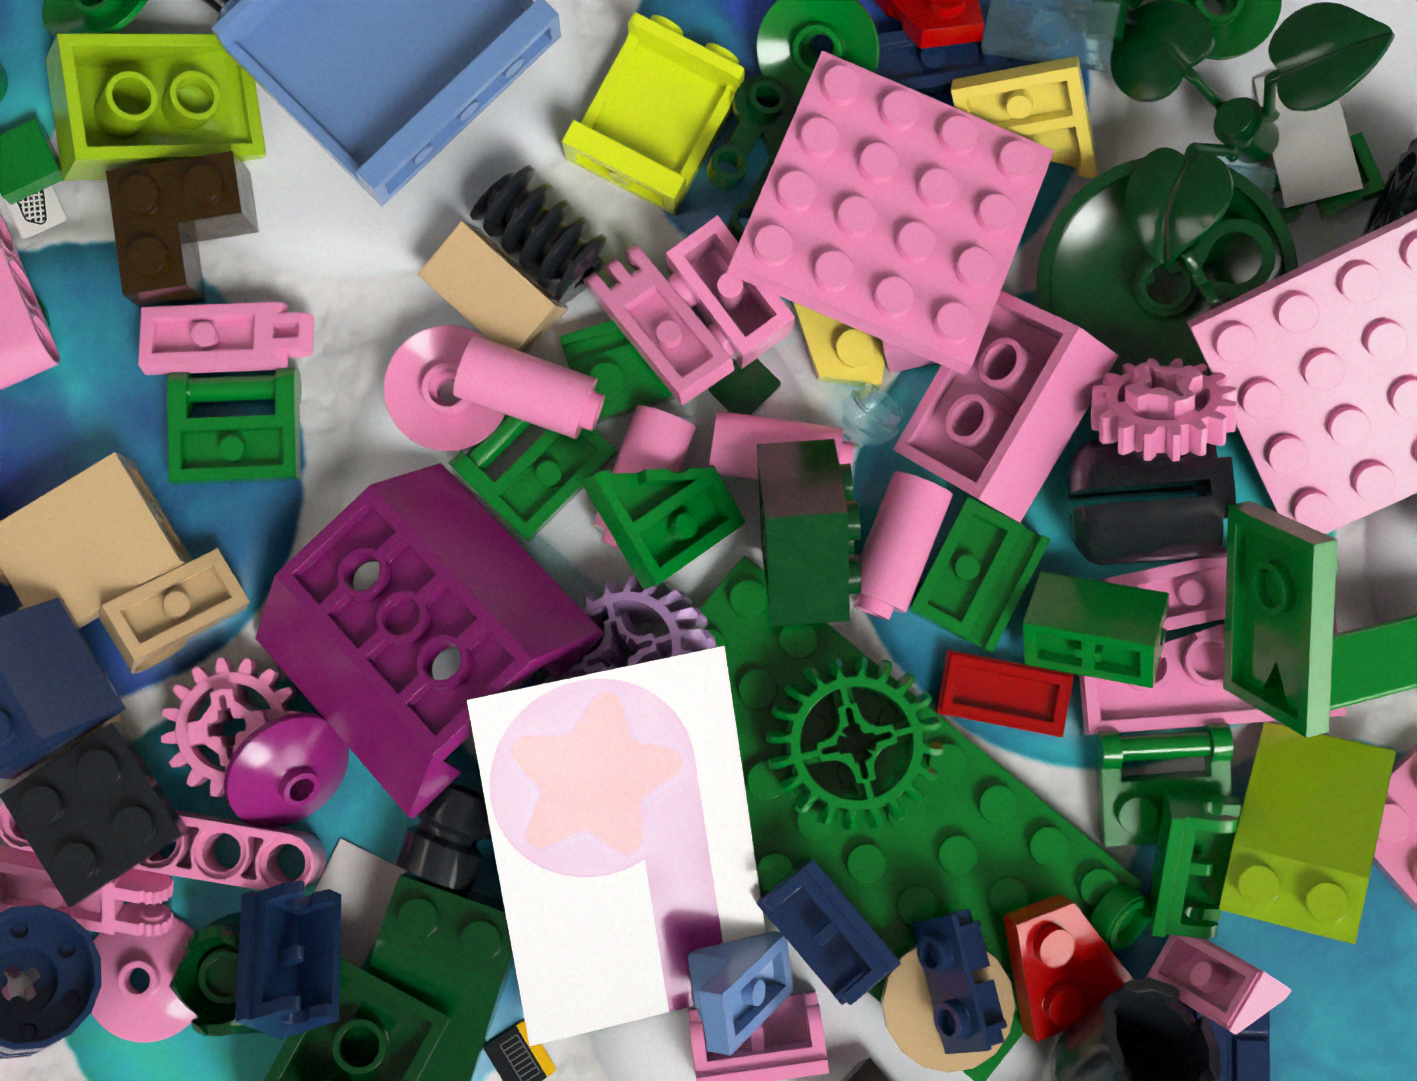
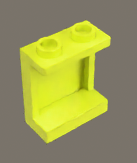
[562,12,745,216]

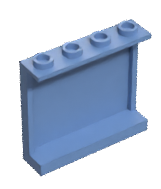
[211,0,561,207]

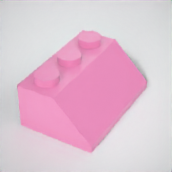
[893,291,1119,523]

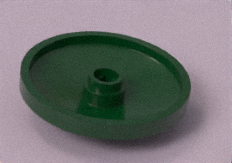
[1036,157,1298,385]

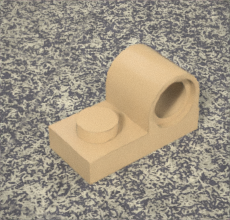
[99,548,250,674]

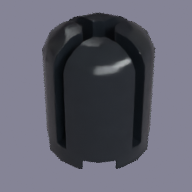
[1067,439,1236,565]

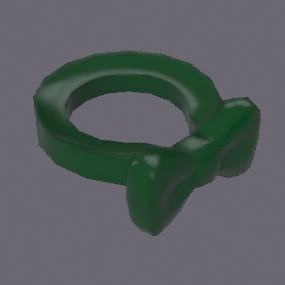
[1179,219,1276,309]

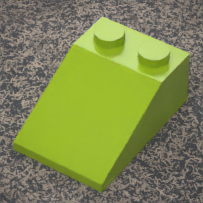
[45,34,266,181]
[1219,722,1396,945]

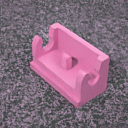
[688,991,829,1081]

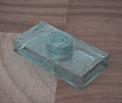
[981,0,1120,72]

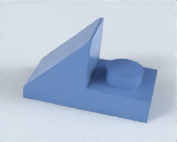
[688,931,794,1056]

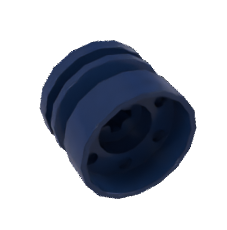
[0,905,102,1060]

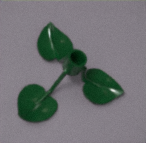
[1110,0,1395,267]

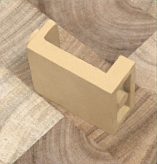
[0,452,193,628]

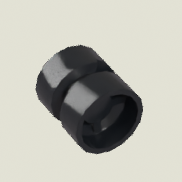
[392,782,492,892]

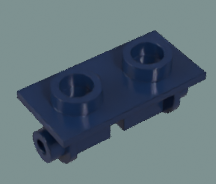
[912,908,1007,1054]

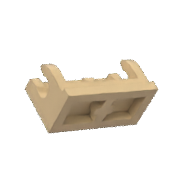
[417,221,568,354]

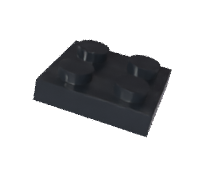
[0,722,189,908]

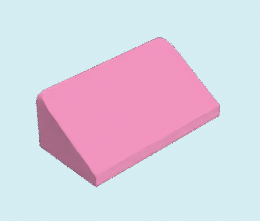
[1145,935,1292,1035]

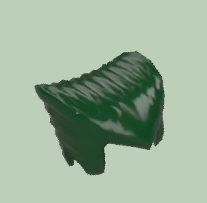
[169,912,263,1036]

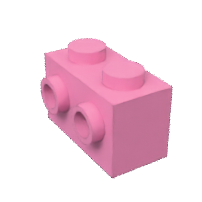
[666,215,795,369]

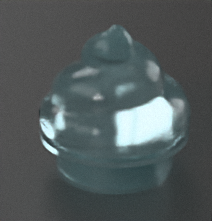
[841,383,905,449]

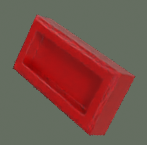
[935,650,1074,738]

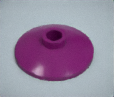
[224,713,349,828]

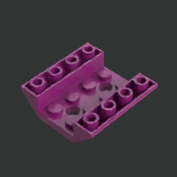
[255,463,605,819]

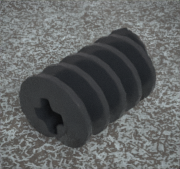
[469,165,607,305]

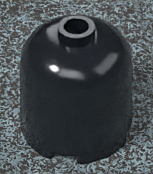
[1051,978,1221,1081]

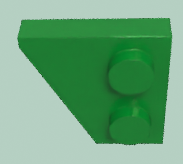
[581,467,747,590]

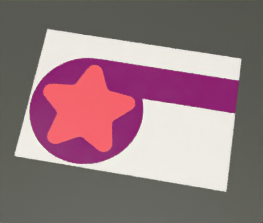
[467,646,766,1046]

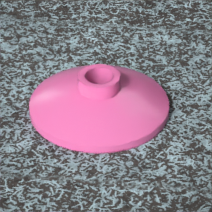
[384,325,505,451]
[91,916,197,1043]

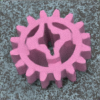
[1091,358,1237,462]
[161,658,306,797]

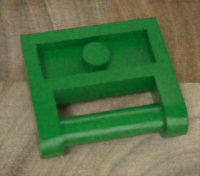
[167,367,302,485]
[448,414,617,543]
[1095,723,1234,847]

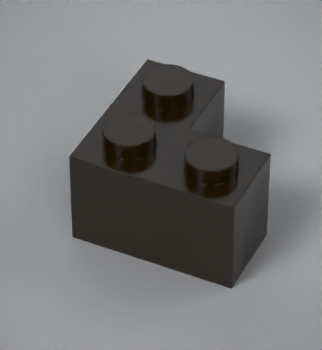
[106,151,259,308]

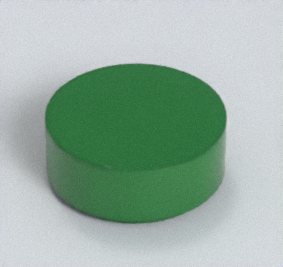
[1090,883,1151,951]

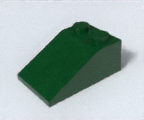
[367,871,514,1081]
[264,956,452,1081]

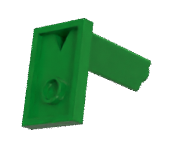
[1223,501,1417,738]

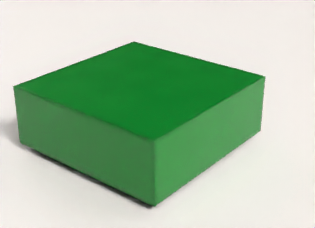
[0,118,63,205]

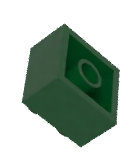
[756,439,861,627]

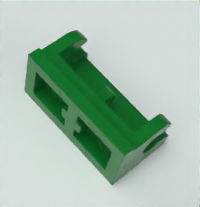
[1023,571,1169,688]
[1148,788,1241,939]

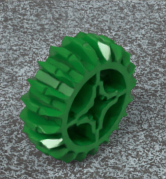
[766,654,944,833]

